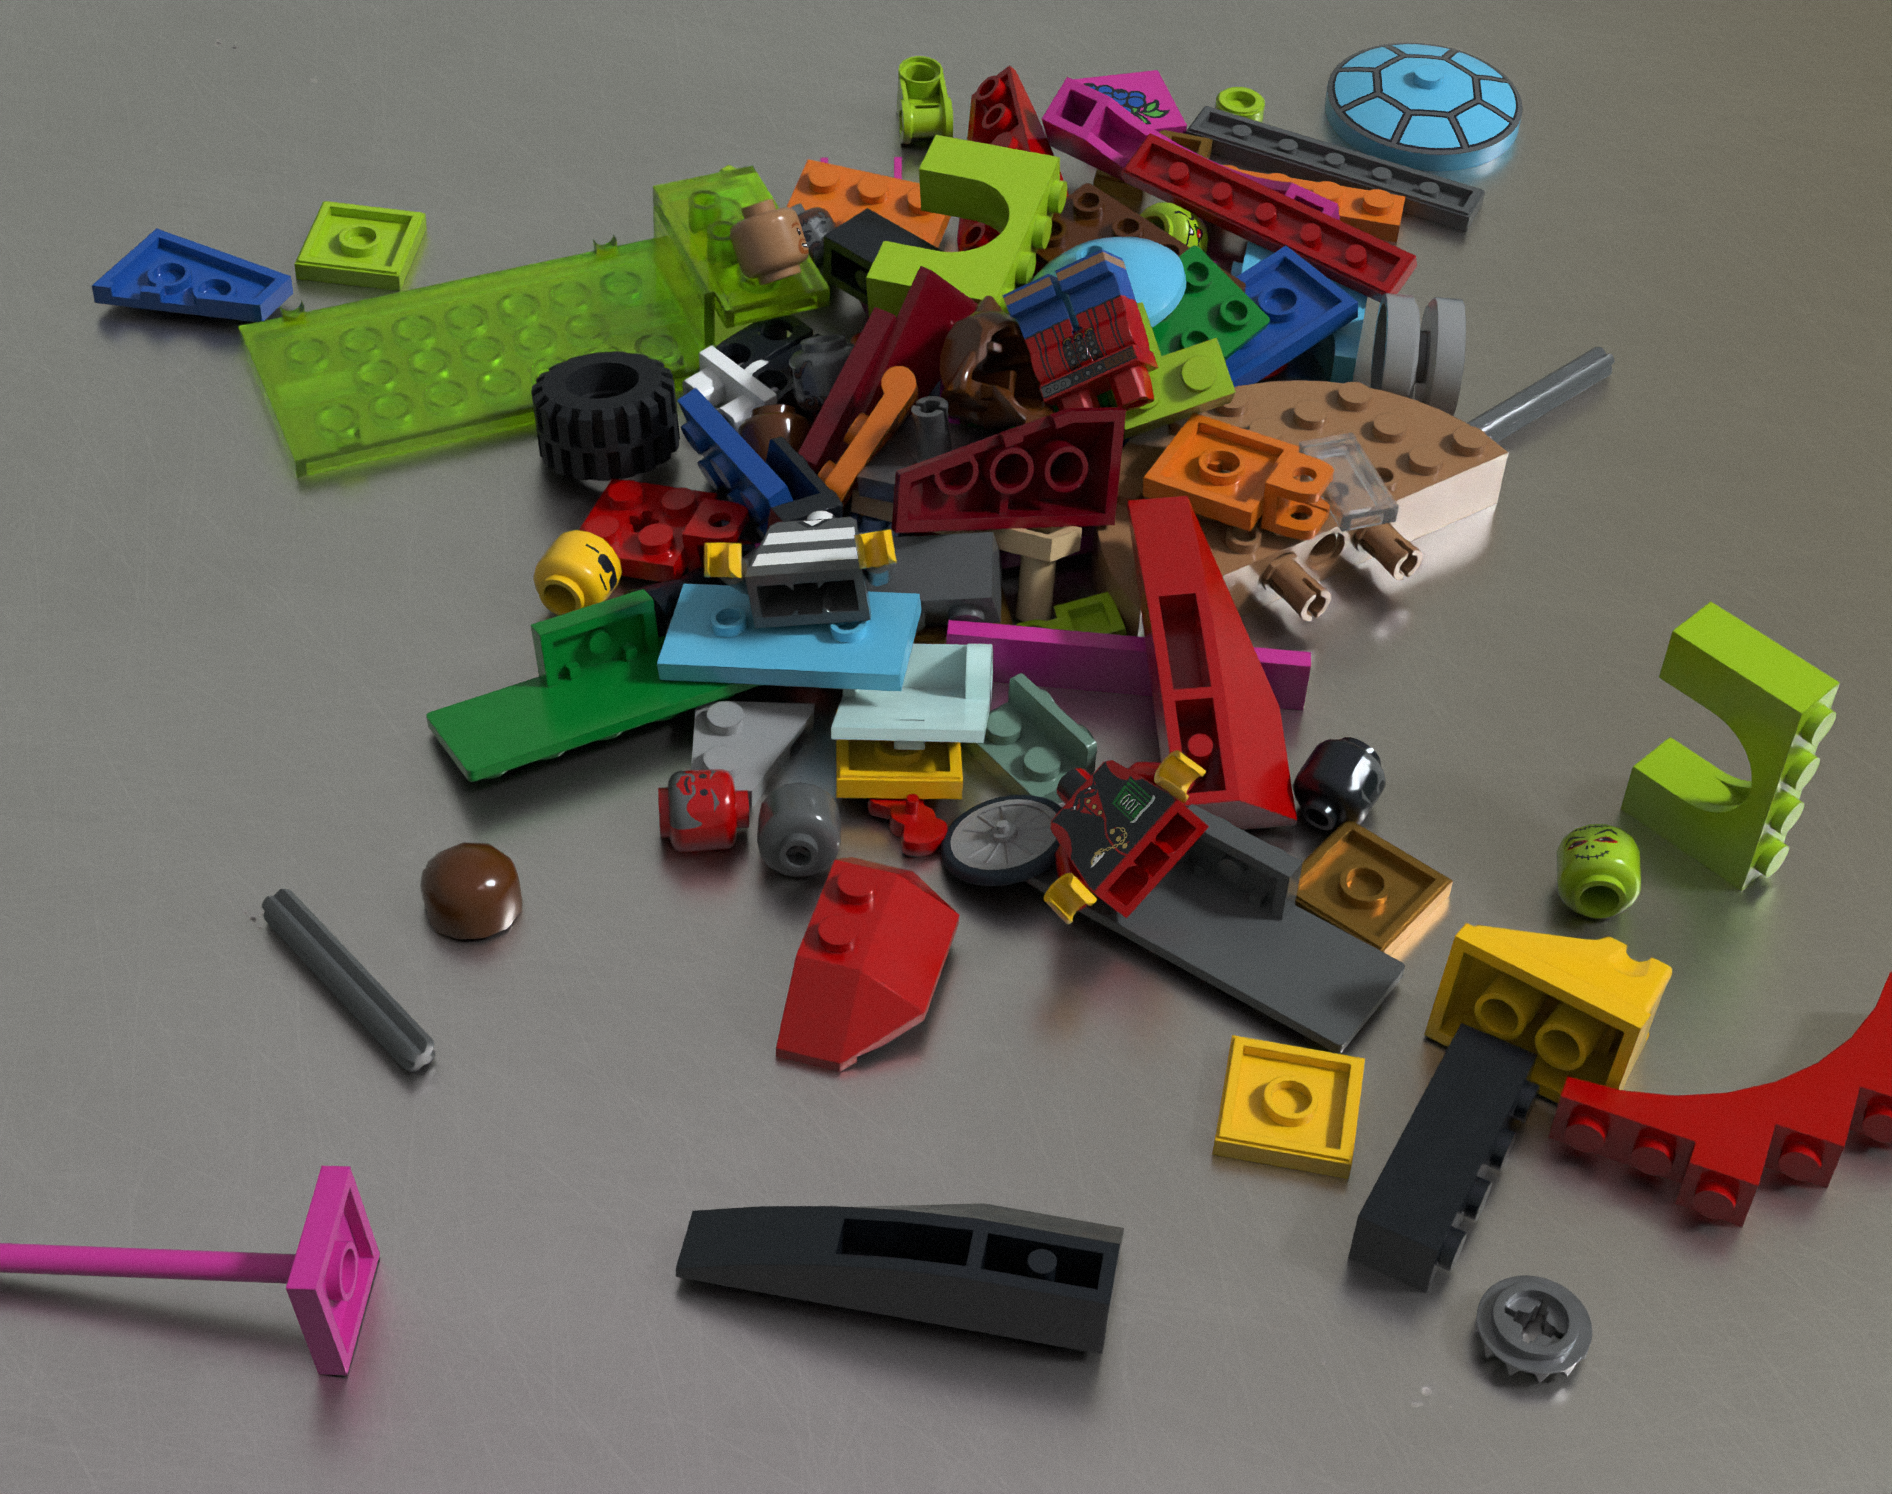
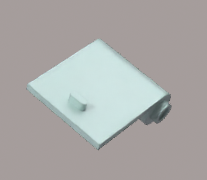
[831,643,993,750]

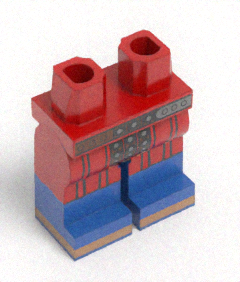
[1002,249,1159,412]

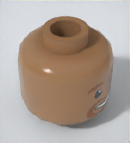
[730,199,809,286]

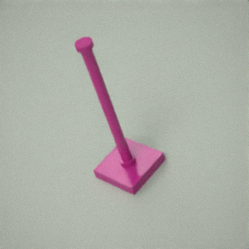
[0,1166,380,1376]

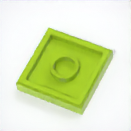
[294,201,427,291]

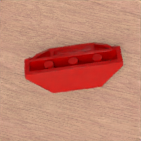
[776,857,959,1072]

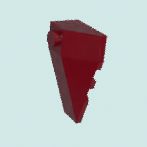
[891,407,1126,533]

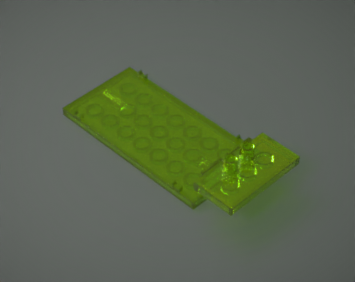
[238,165,830,478]

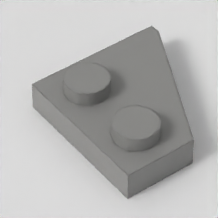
[691,701,814,808]

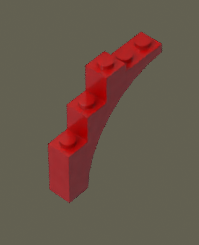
[1548,972,1892,1227]

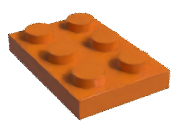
[787,159,951,248]

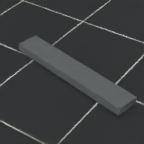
[1186,106,1485,232]

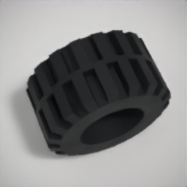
[531,351,680,481]

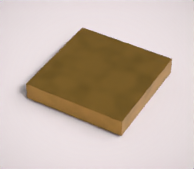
[1295,820,1453,956]

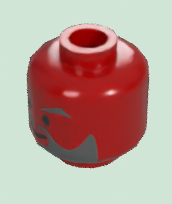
[658,769,749,853]

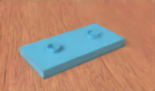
[657,584,922,691]

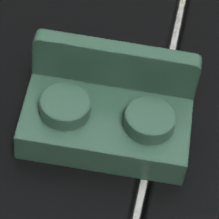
[960,673,1097,805]

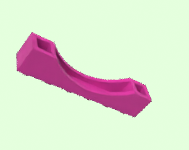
[1041,77,1340,240]

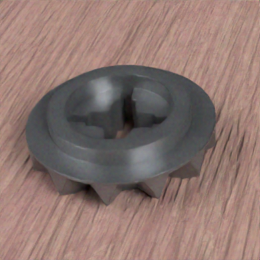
[1474,1275,1592,1383]

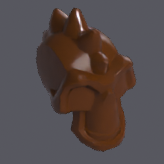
[940,295,1055,432]

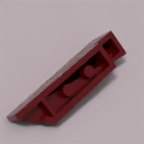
[798,266,978,512]

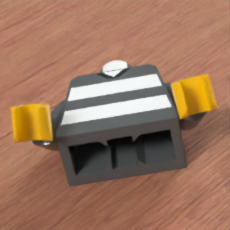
[704,511,897,628]

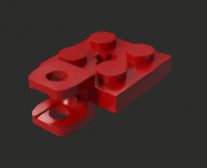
[579,478,753,582]

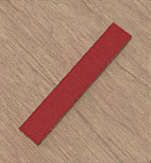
[1121,133,1417,302]

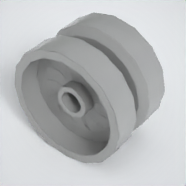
[1370,293,1466,416]

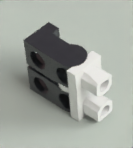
[682,306,820,432]

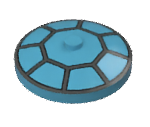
[1325,43,1523,172]

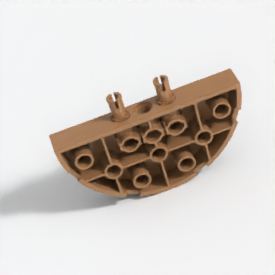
[1091,380,1509,637]

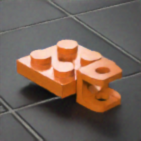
[1142,412,1334,540]

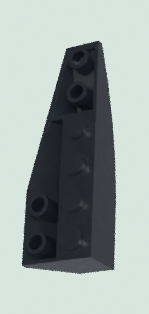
[676,1203,1124,1354]

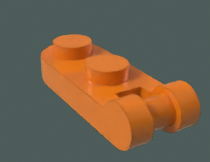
[818,366,919,510]

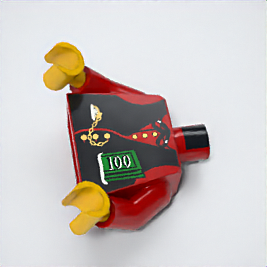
[1044,750,1209,925]

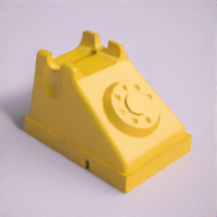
[1424,923,1672,1103]

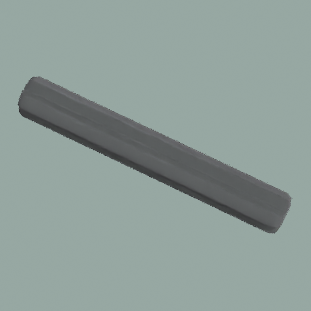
[1467,347,1615,443]
[262,889,436,1072]

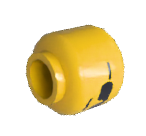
[533,530,622,616]

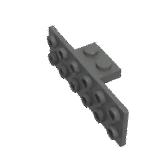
[1024,804,1405,1053]

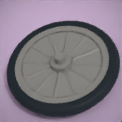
[941,795,1062,886]

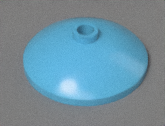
[1031,237,1186,327]

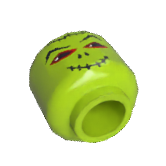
[1557,824,1641,918]

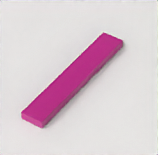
[946,620,1311,710]

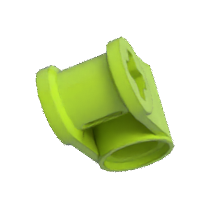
[897,56,953,144]

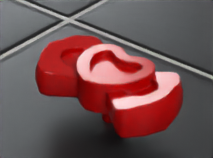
[867,794,948,857]

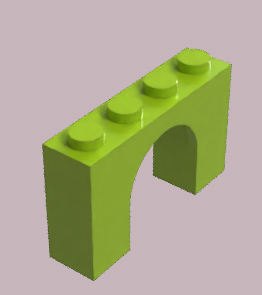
[866,135,1067,318]
[1621,601,1840,891]

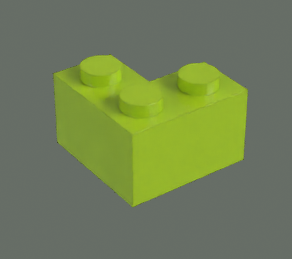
[1106,301,1236,439]

